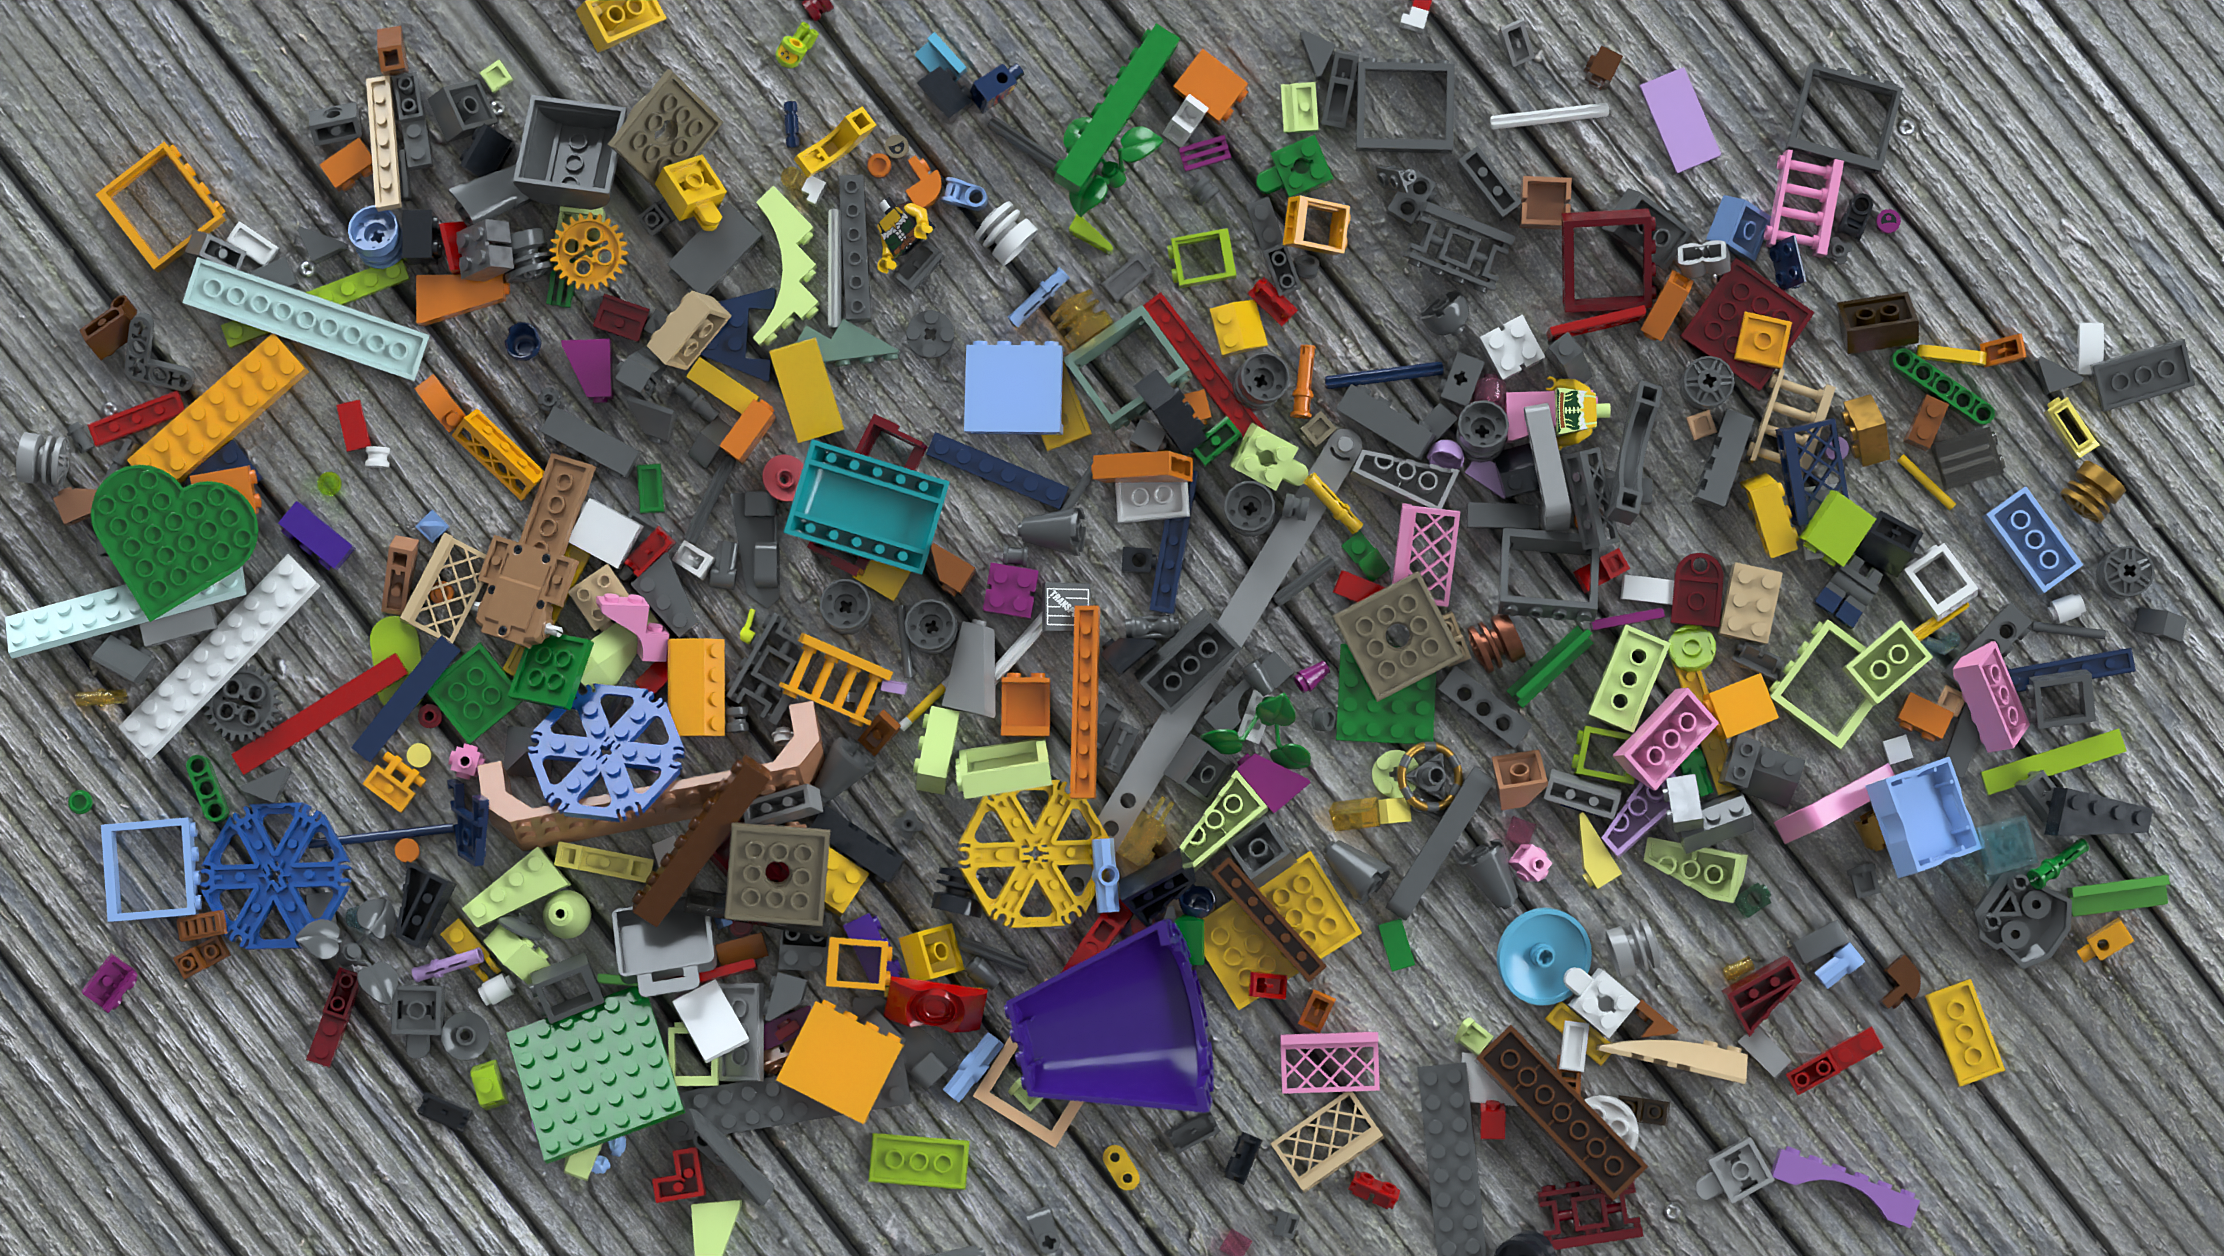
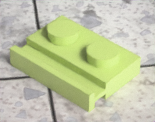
[1281,82,1319,133]

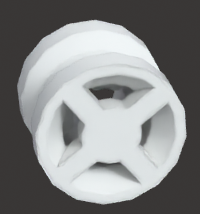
[365,446,390,468]

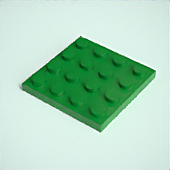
[1336,644,1436,744]

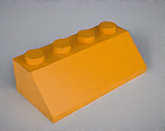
[668,638,725,737]

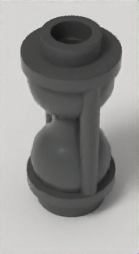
[1125,614,1179,639]

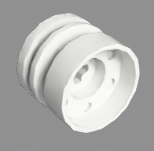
[974,201,1038,266]

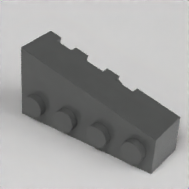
[1692,409,1756,511]

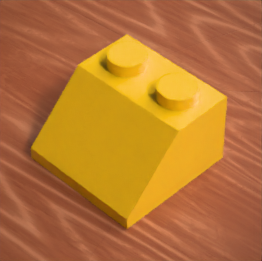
[1209,300,1268,358]
[898,923,965,981]

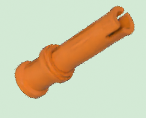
[1290,344,1316,419]

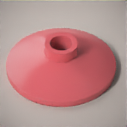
[762,454,804,502]

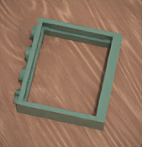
[1063,304,1193,432]

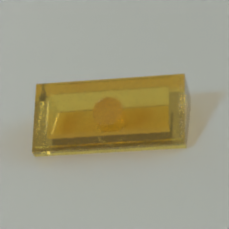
[1328,797,1381,831]

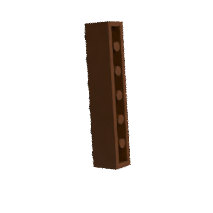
[1211,857,1327,983]

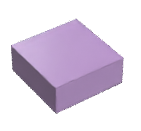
[881,679,908,695]

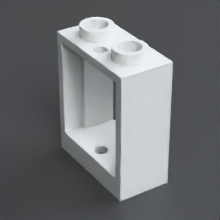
[1904,543,1978,622]

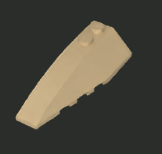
[1596,1039,1747,1084]

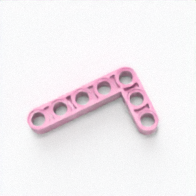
[1773,763,1895,844]

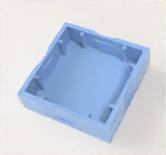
[1866,756,1982,878]

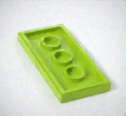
[868,1133,970,1190]

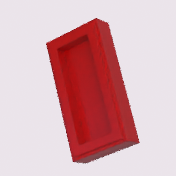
[336,399,371,452]

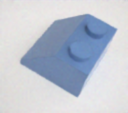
[1706,195,1771,261]

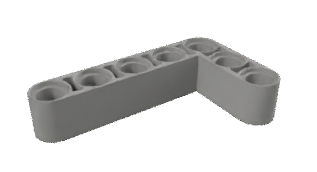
[1524,403,1571,532]

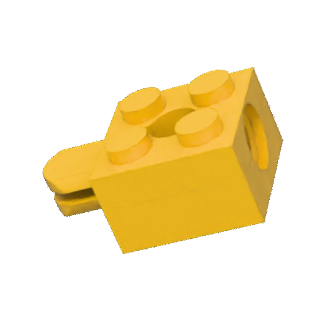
[655,154,727,231]

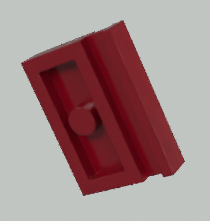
[593,293,651,343]

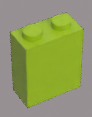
[1799,490,1876,567]

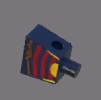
[970,63,1024,114]

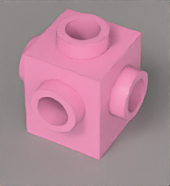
[448,744,485,780]
[1508,844,1552,882]

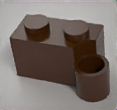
[79,295,140,360]

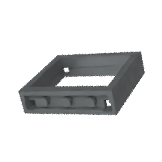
[1356,58,1455,154]
[1785,62,1903,175]
[1498,527,1599,622]

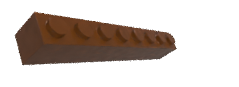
[632,754,770,927]

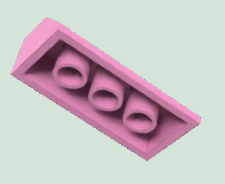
[1953,641,2030,753]
[1613,688,1719,790]

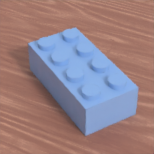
[1982,486,2083,595]

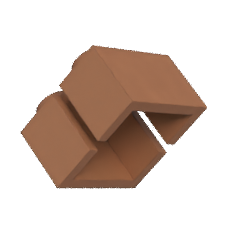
[1519,176,1572,230]

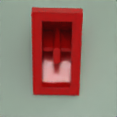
[1248,972,1288,1000]

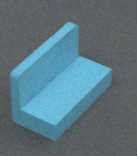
[915,32,967,82]

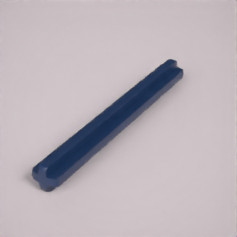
[1325,361,1444,389]

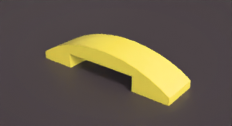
[554,841,654,883]

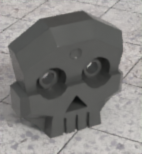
[1972,869,2072,969]

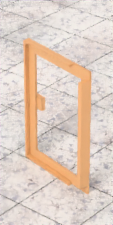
[973,978,1084,1148]

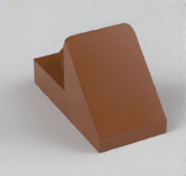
[857,709,901,757]
[1635,999,1679,1037]

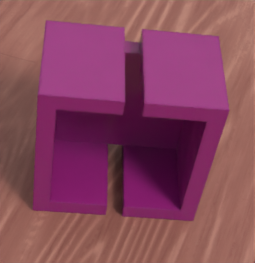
[983,563,1039,620]

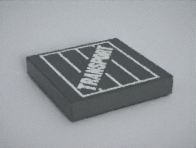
[1042,582,1091,632]

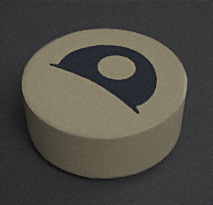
[885,134,909,160]

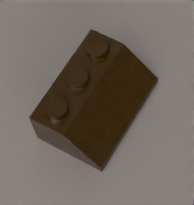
[1837,292,1919,354]

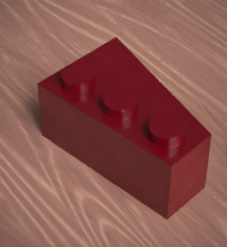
[1721,955,1802,1037]

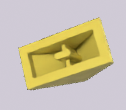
[1361,798,1412,827]

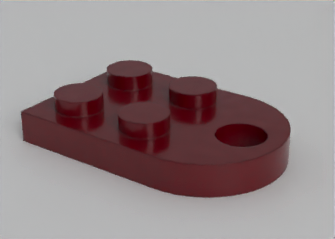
[1670,553,1724,628]

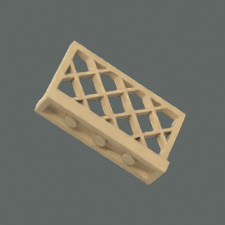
[399,532,486,643]
[1270,1091,1384,1193]

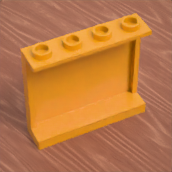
[776,999,905,1124]

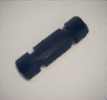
[784,101,800,149]

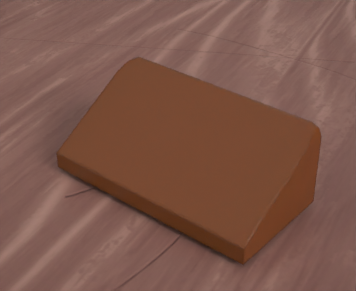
[715,932,769,966]

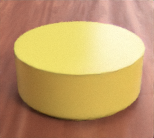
[407,743,432,768]

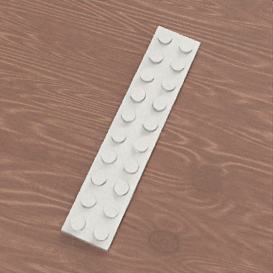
[118,554,320,760]

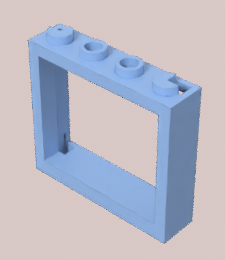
[101,817,203,922]

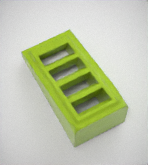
[1069,214,1113,255]

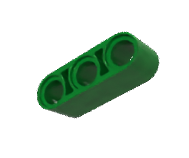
[186,755,230,822]

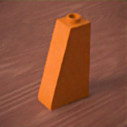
[416,274,510,326]
[1091,451,1193,483]

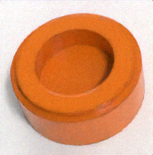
[867,153,891,178]
[430,581,455,606]
[395,838,420,862]

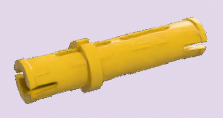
[1303,472,1363,534]

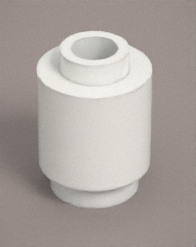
[2047,594,2086,624]
[478,973,516,1005]

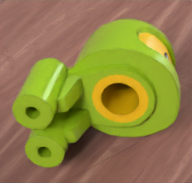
[775,22,819,69]

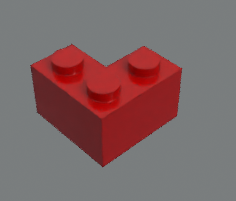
[652,1147,707,1203]

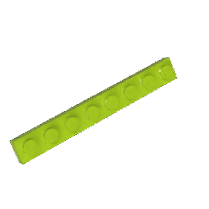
[221,258,410,349]

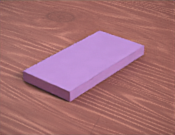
[1639,67,1721,174]

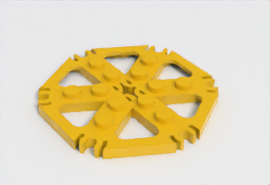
[958,780,1109,928]

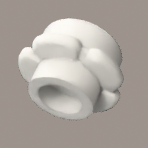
[771,727,794,746]

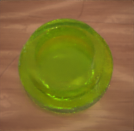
[317,472,342,496]

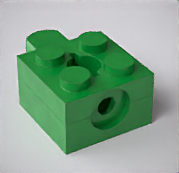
[1256,134,1334,200]

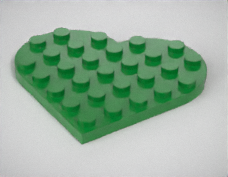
[91,465,258,622]

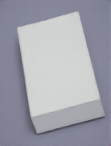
[226,221,280,266]
[1559,1021,1589,1072]

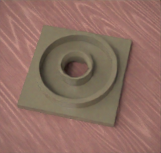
[608,69,723,195]
[1332,571,1463,702]
[725,823,830,926]

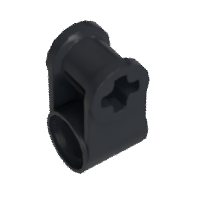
[1836,193,1873,242]

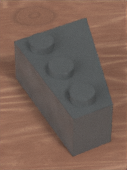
[615,346,668,401]
[631,552,700,639]

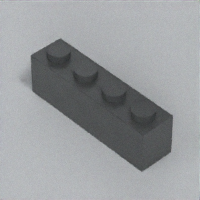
[1336,384,1436,460]
[540,406,641,480]

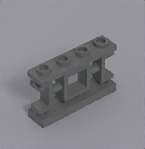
[1403,202,1515,293]
[725,613,826,726]

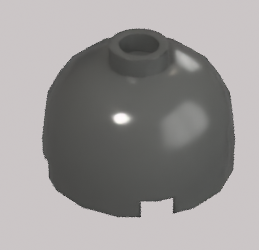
[1420,290,1470,336]

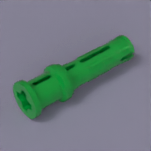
[2027,838,2089,889]

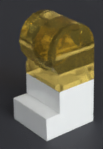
[781,167,827,207]

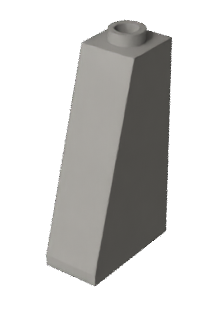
[942,619,996,719]

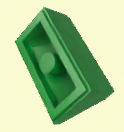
[1174,914,1204,965]

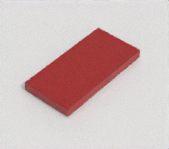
[1546,305,1646,342]

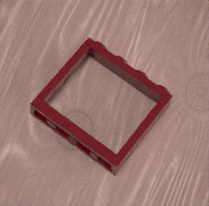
[1561,209,1656,313]

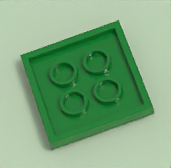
[508,634,594,710]
[427,642,523,745]

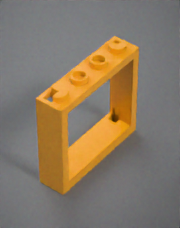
[95,142,227,273]

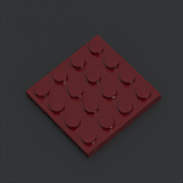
[1680,258,1815,392]

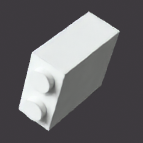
[569,498,644,569]

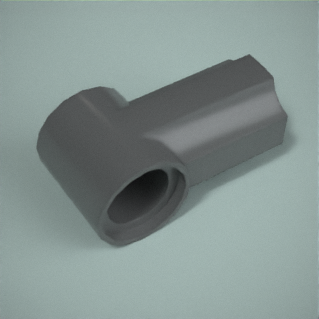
[710,540,739,590]

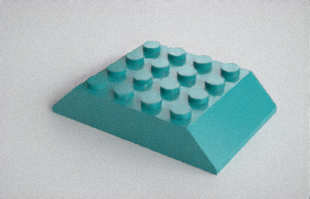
[783,439,950,575]

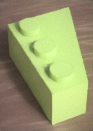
[913,706,960,795]

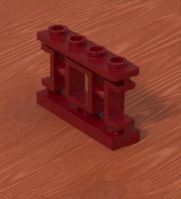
[1536,1180,1644,1250]

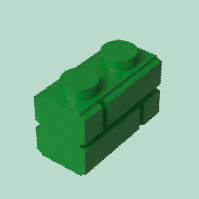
[1191,417,1242,468]

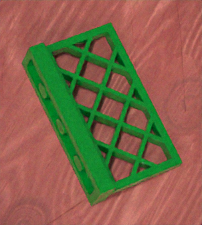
[1506,625,1593,708]

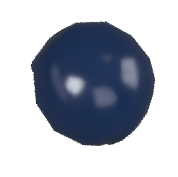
[504,322,542,361]
[1178,884,1216,919]

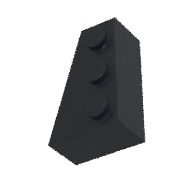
[1133,369,1208,455]
[1118,847,1196,927]
[396,861,457,950]

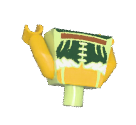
[1545,376,1611,451]

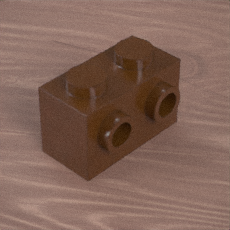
[1583,46,1623,91]

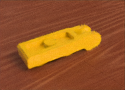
[440,918,502,982]

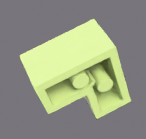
[483,924,551,985]

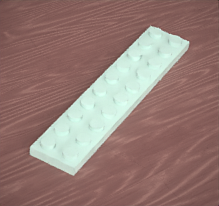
[182,257,430,381]
[5,566,246,659]

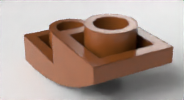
[173,935,231,980]

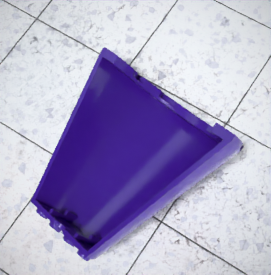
[1004,919,1214,1113]

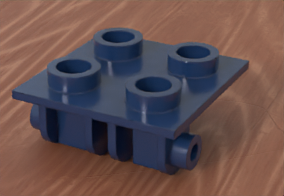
[1769,235,1807,291]

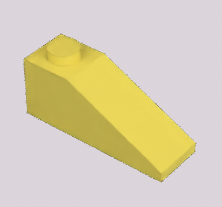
[1577,812,1622,889]

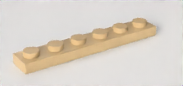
[366,75,402,212]

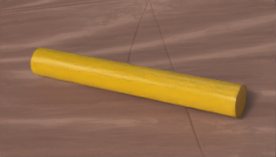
[1897,454,1956,511]

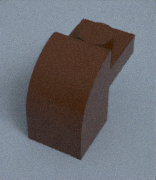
[1878,954,1921,1009]

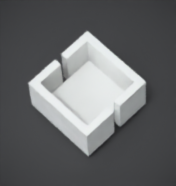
[1478,315,1545,383]

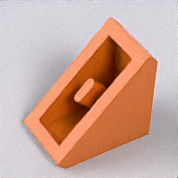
[1980,333,2026,368]
[1298,989,1336,1033]

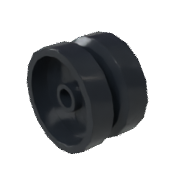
[1494,1230,1556,1256]

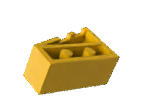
[1739,472,1799,559]

